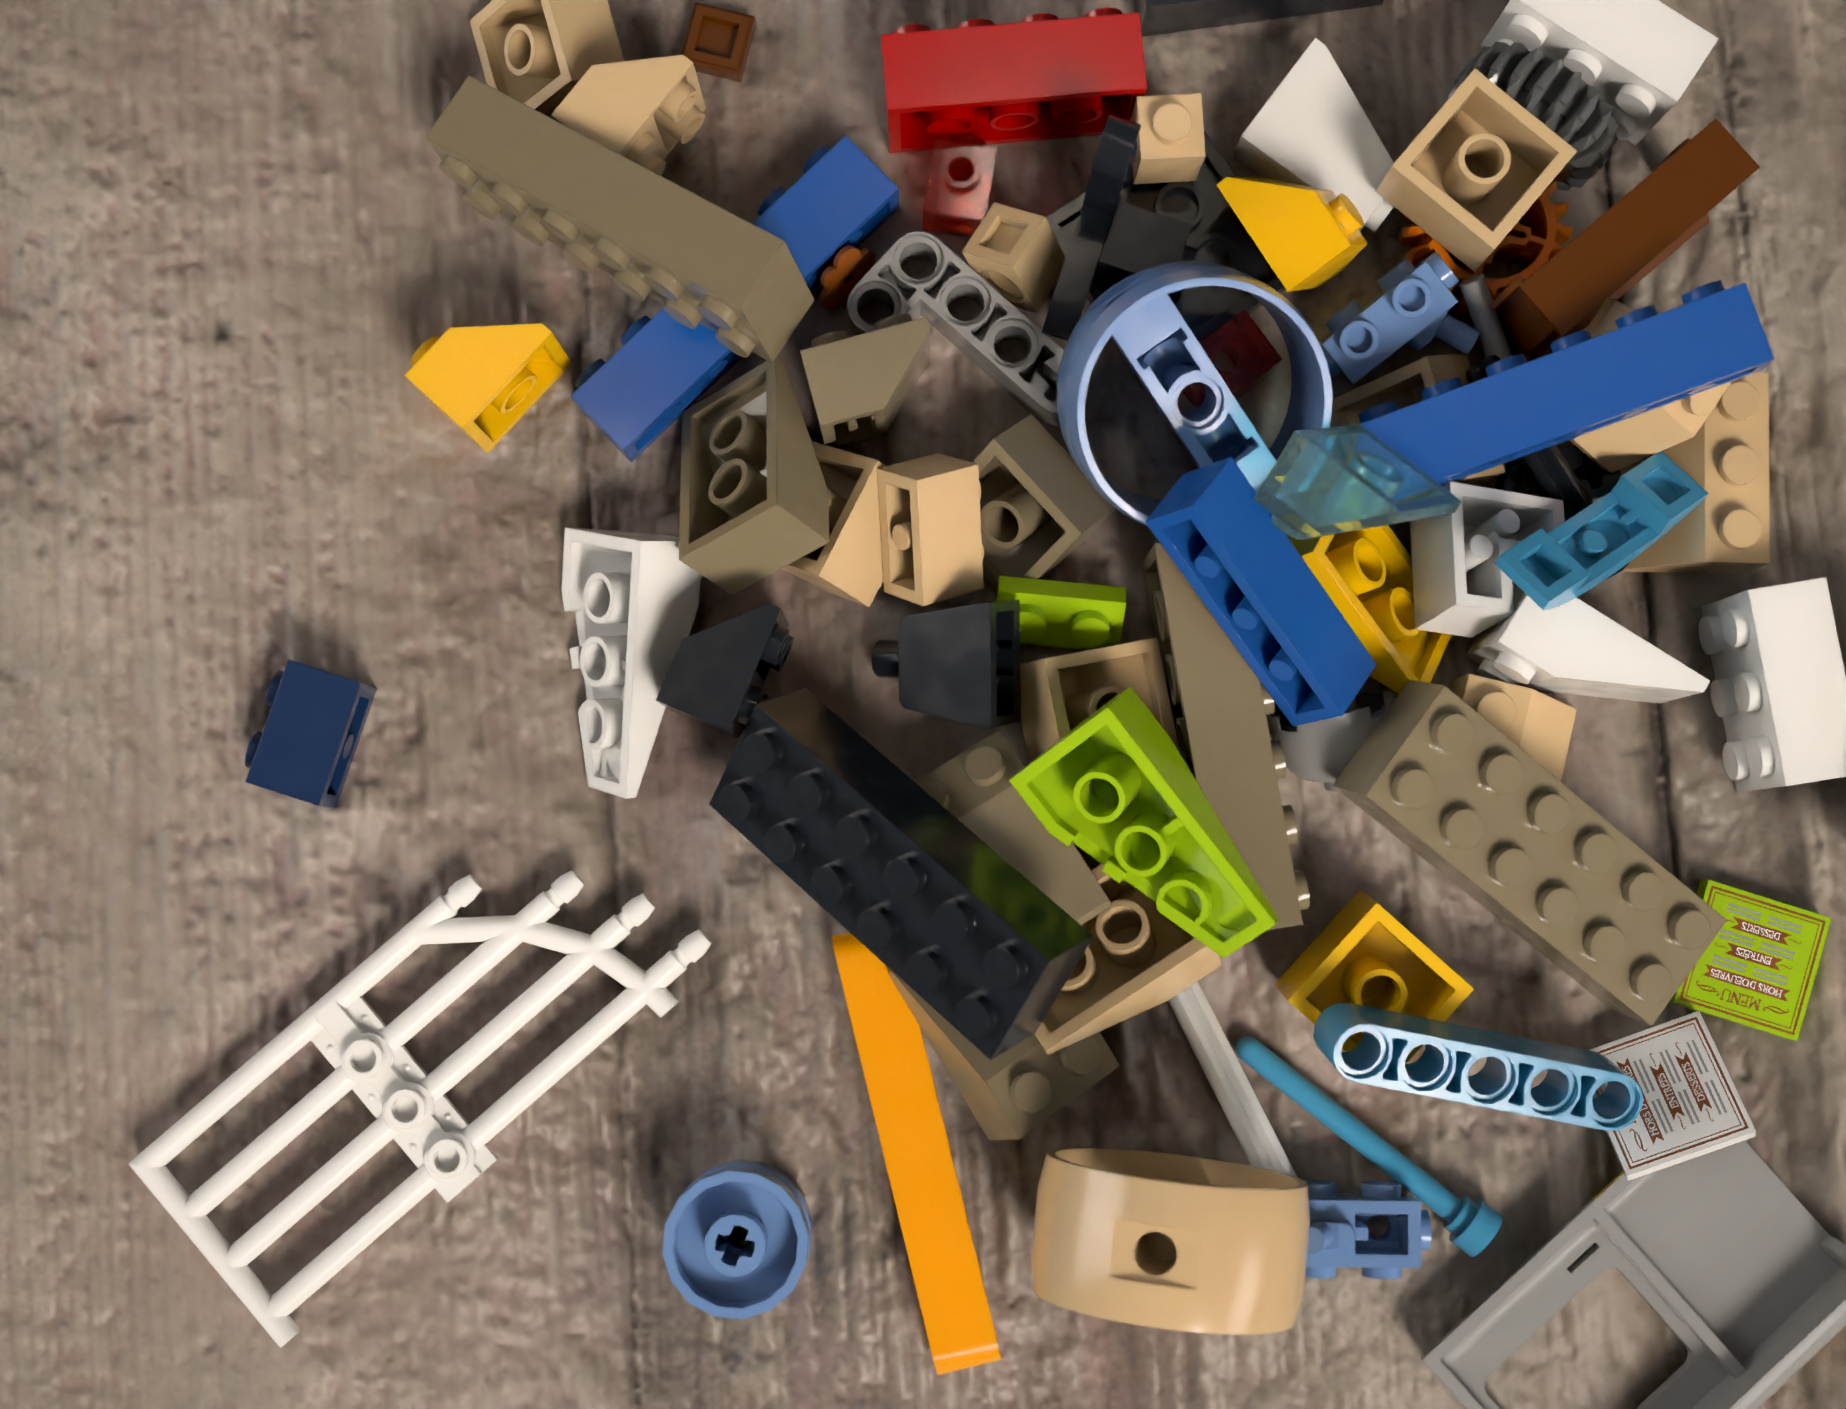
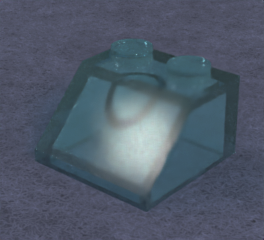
[1254,424,1462,540]

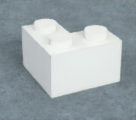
[1409,481,1565,638]

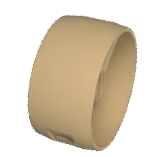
[1031,1147,1310,1335]

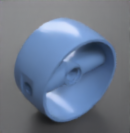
[1057,261,1333,526]

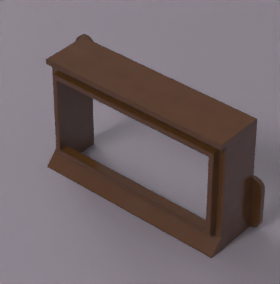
[1489,119,1760,362]

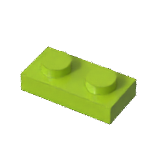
[996,576,1126,650]

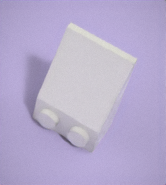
[1466,586,1710,703]

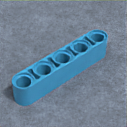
[1313,1003,1643,1131]

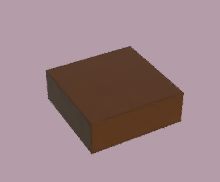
[681,2,756,82]

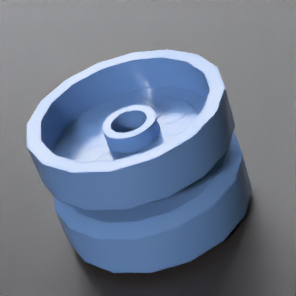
[662,1159,813,1319]

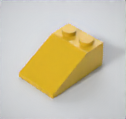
[1280,477,1452,694]

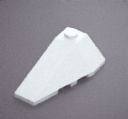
[561,528,702,799]

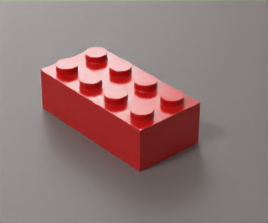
[881,8,1147,154]

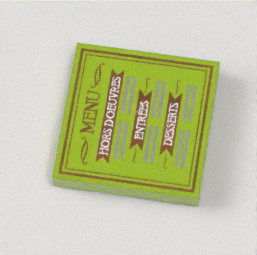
[1669,879,1832,1041]

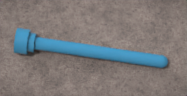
[1235,1036,1503,1257]

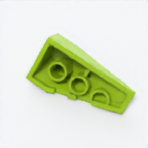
[1009,686,1279,958]

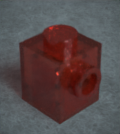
[923,134,997,238]

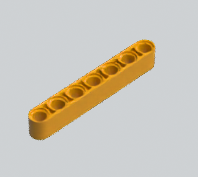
[831,931,1001,1375]

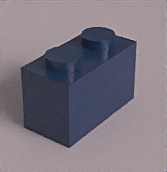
[245,659,377,808]

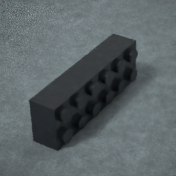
[709,688,1094,1060]

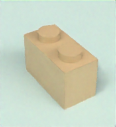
[877,453,984,606]

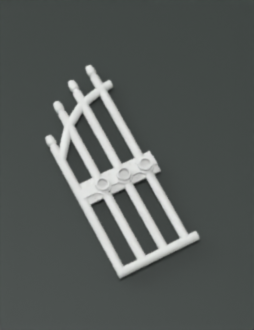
[128,870,712,1348]

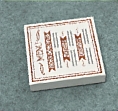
[1589,1011,1756,1181]

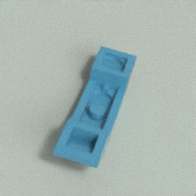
[1494,451,1708,610]

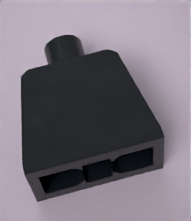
[871,599,1020,728]

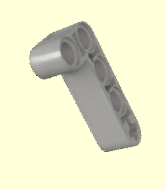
[847,231,1089,427]

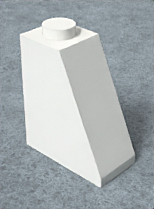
[1232,38,1394,233]

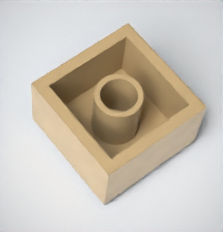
[1376,68,1577,272]

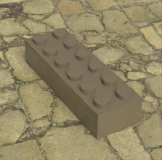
[425,75,814,363]
[1142,543,1310,931]
[1332,680,1727,1026]

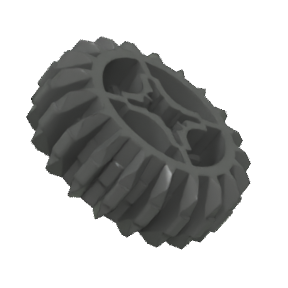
[1448,41,1619,191]

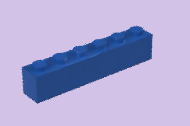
[570,135,899,463]
[1349,281,1774,509]

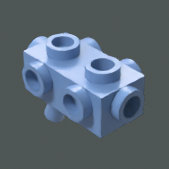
[1320,251,1480,384]
[1304,1180,1431,1279]

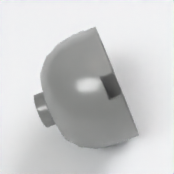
[1266,682,1396,791]

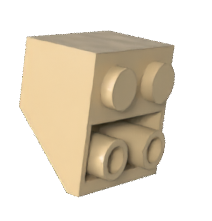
[551,55,706,176]

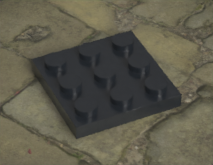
[1046,130,1286,344]

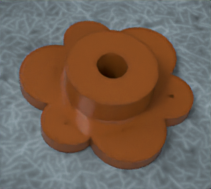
[820,245,875,310]

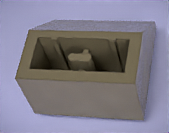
[800,314,930,449]

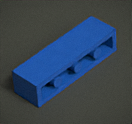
[1145,457,1377,726]

